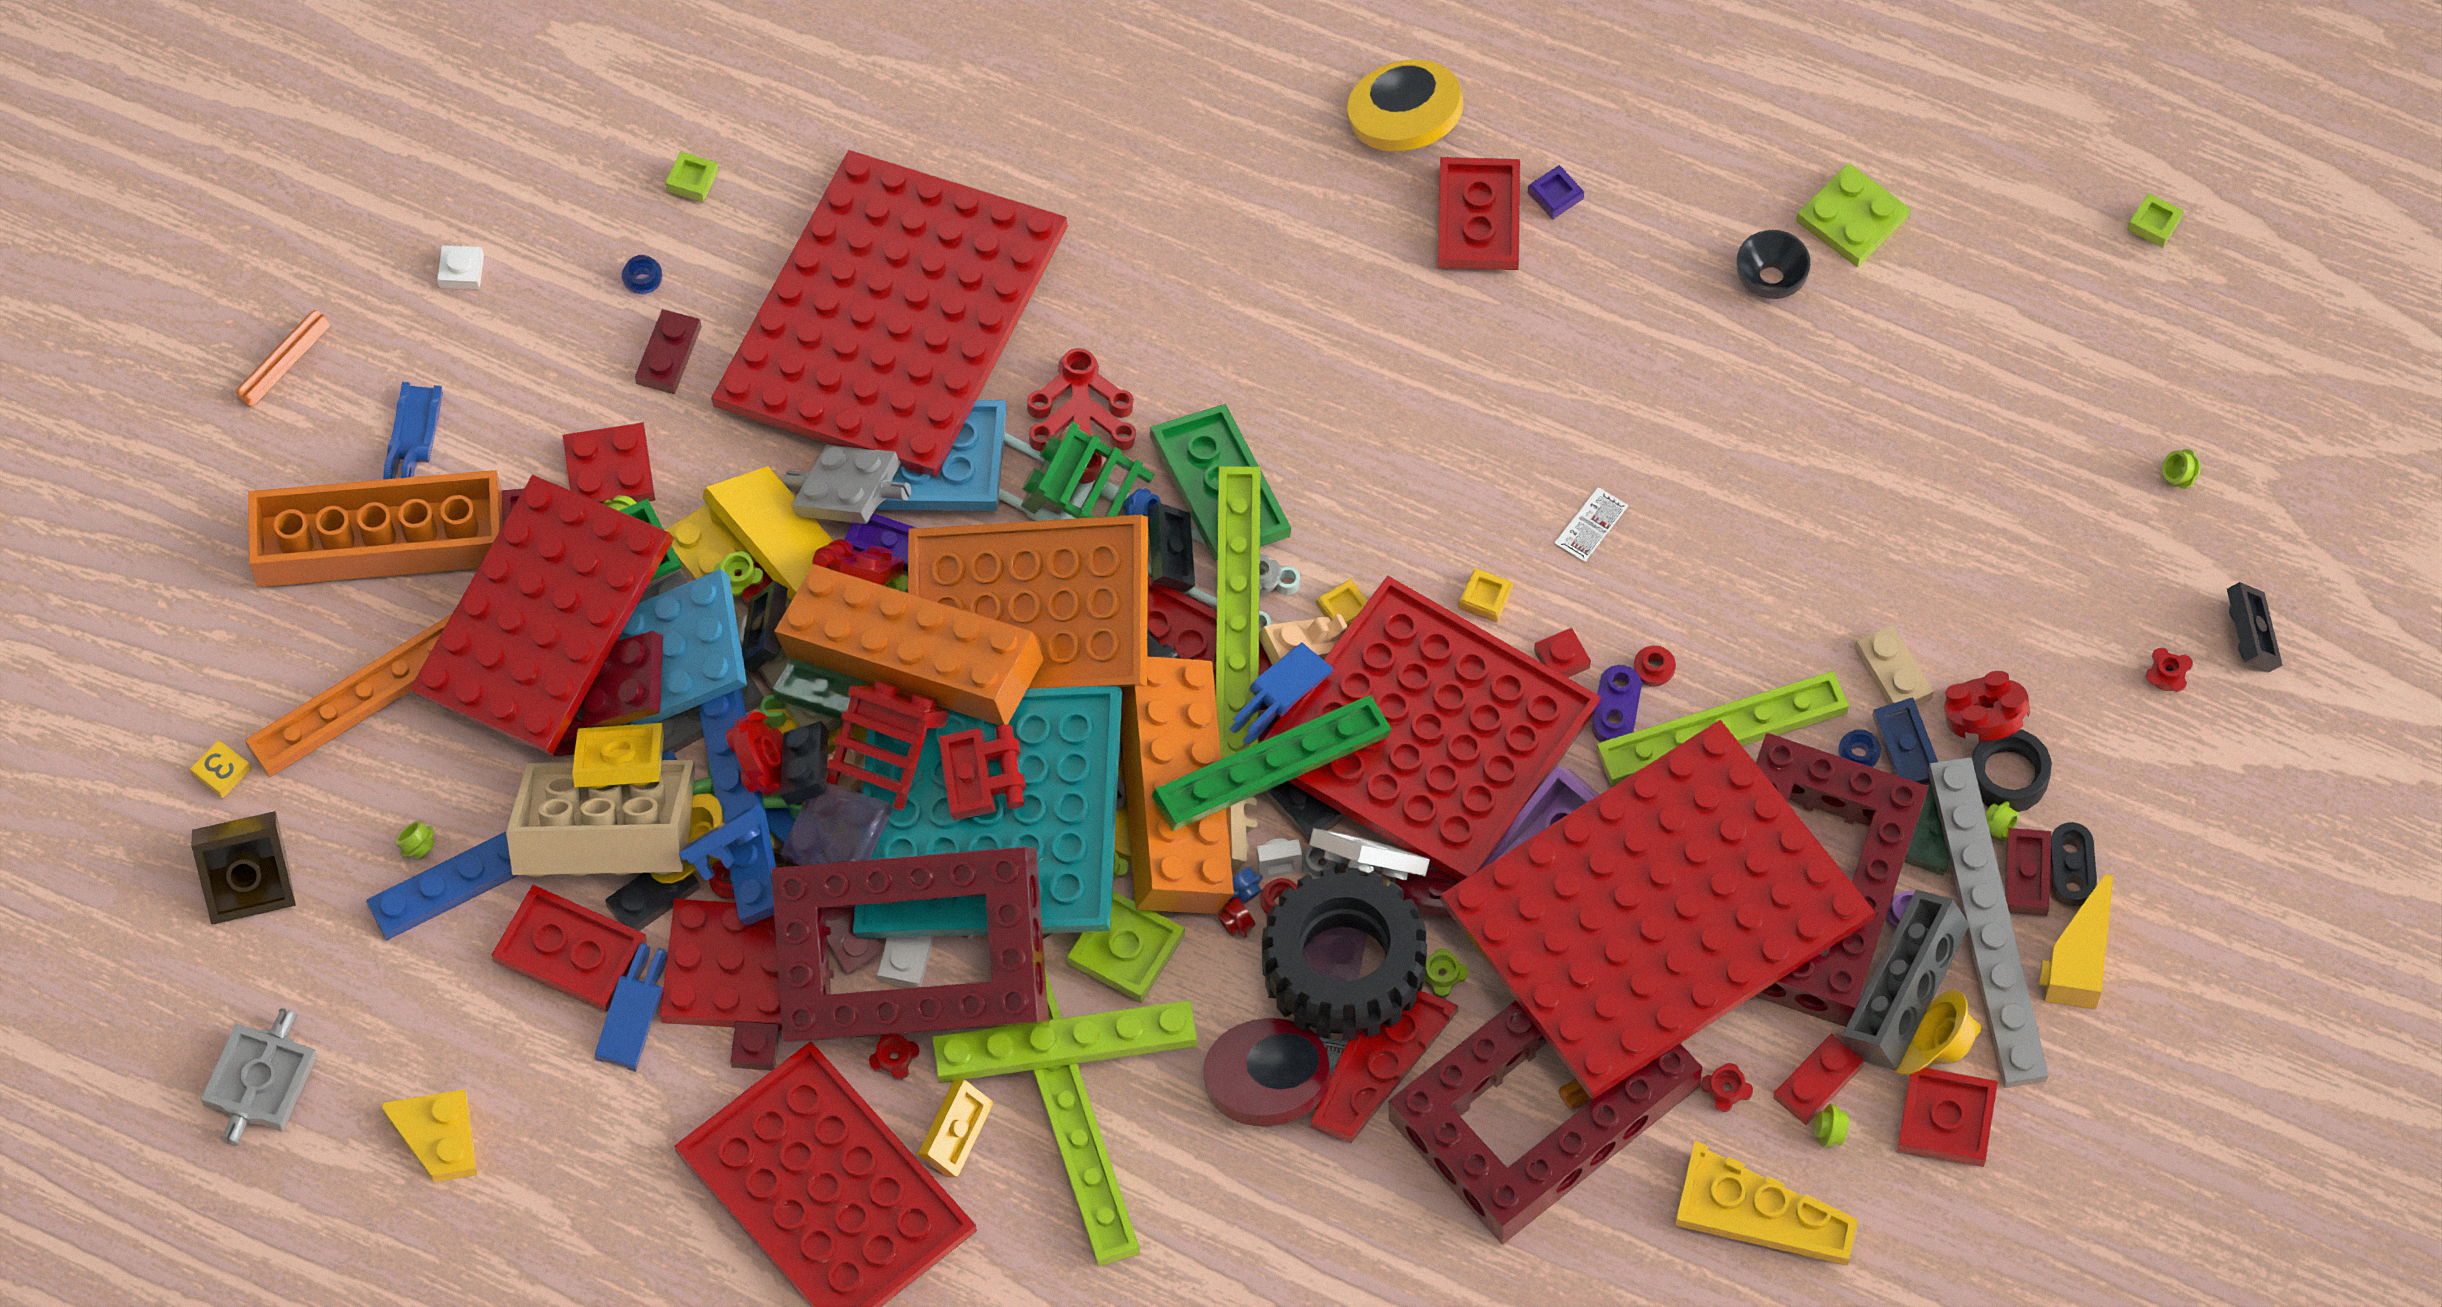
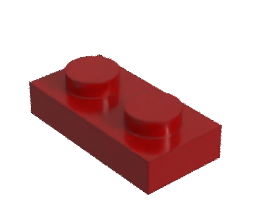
[1773,1033,1864,1125]

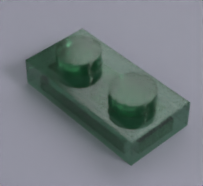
[773,658,868,721]
[1904,783,1950,876]

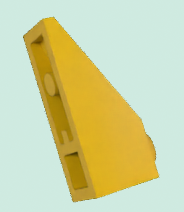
[2039,874,2114,1009]

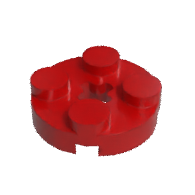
[1944,671,2030,741]
[726,711,783,797]

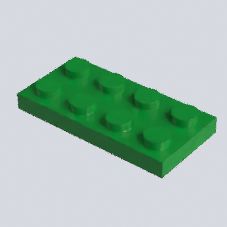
[1149,403,1291,561]

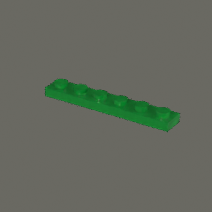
[1152,695,1392,831]

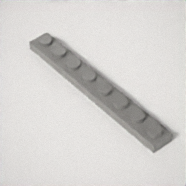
[1928,757,2049,1088]

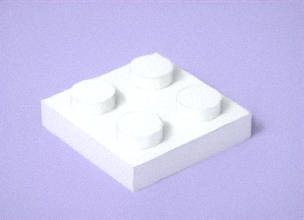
[1309,828,1430,880]

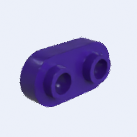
[1592,665,1642,743]

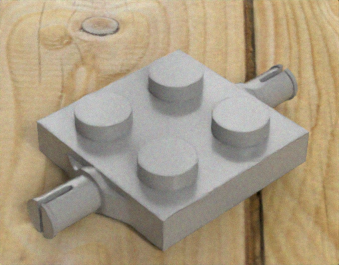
[784,445,911,524]
[201,1008,318,1146]

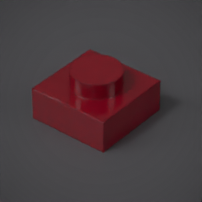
[730,1021,780,1071]

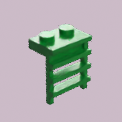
[1021,422,1155,519]

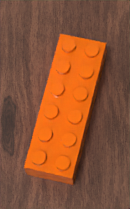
[248,470,503,587]
[774,564,1044,725]
[1120,656,1234,914]

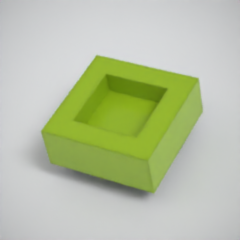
[665,151,719,203]
[2128,193,2184,248]

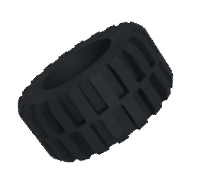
[1262,867,1427,1041]

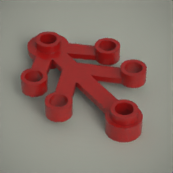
[1027,348,1136,484]

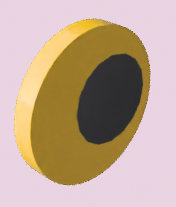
[1347,59,1464,152]

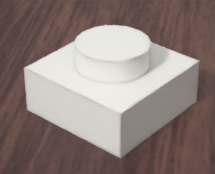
[437,246,484,290]
[1257,838,1302,879]

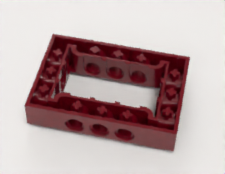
[1755,732,1929,1027]
[771,847,1049,1042]
[1388,1000,1702,1245]

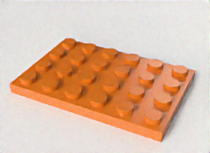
[908,515,1148,689]

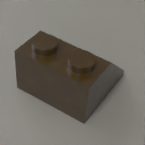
[191,811,296,925]

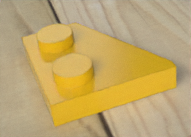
[382,1089,477,1182]

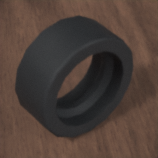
[1972,729,2052,812]

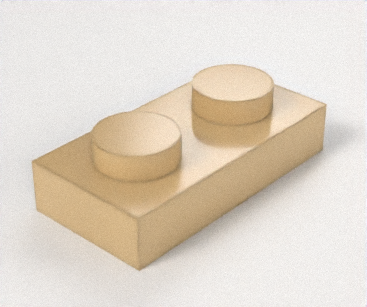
[1855,625,1934,706]

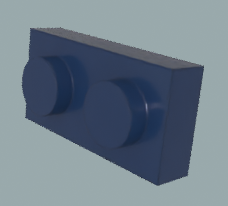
[1872,697,1938,784]

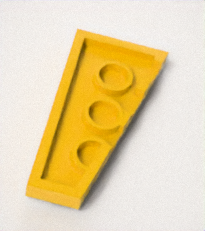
[1675,1140,1858,1266]

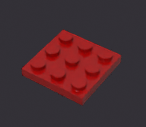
[660,899,782,1030]

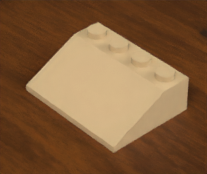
[506,760,695,877]

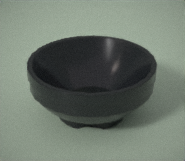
[1737,230,1811,299]

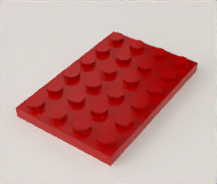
[410,474,674,756]
[674,1041,977,1307]

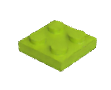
[1796,163,1911,268]
[1067,890,1185,1003]

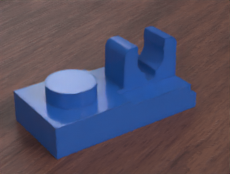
[679,802,767,880]

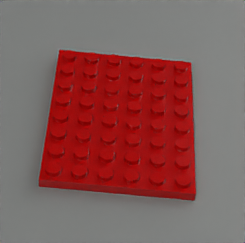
[711,150,1068,478]
[1440,719,1875,1100]

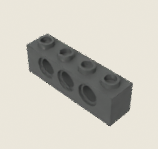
[1843,889,1970,1071]

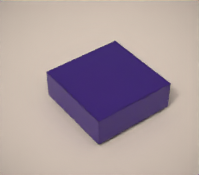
[1528,165,1584,220]

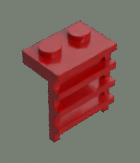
[826,680,949,810]

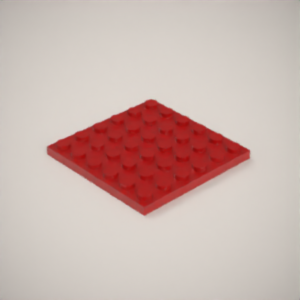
[1262,575,1602,882]

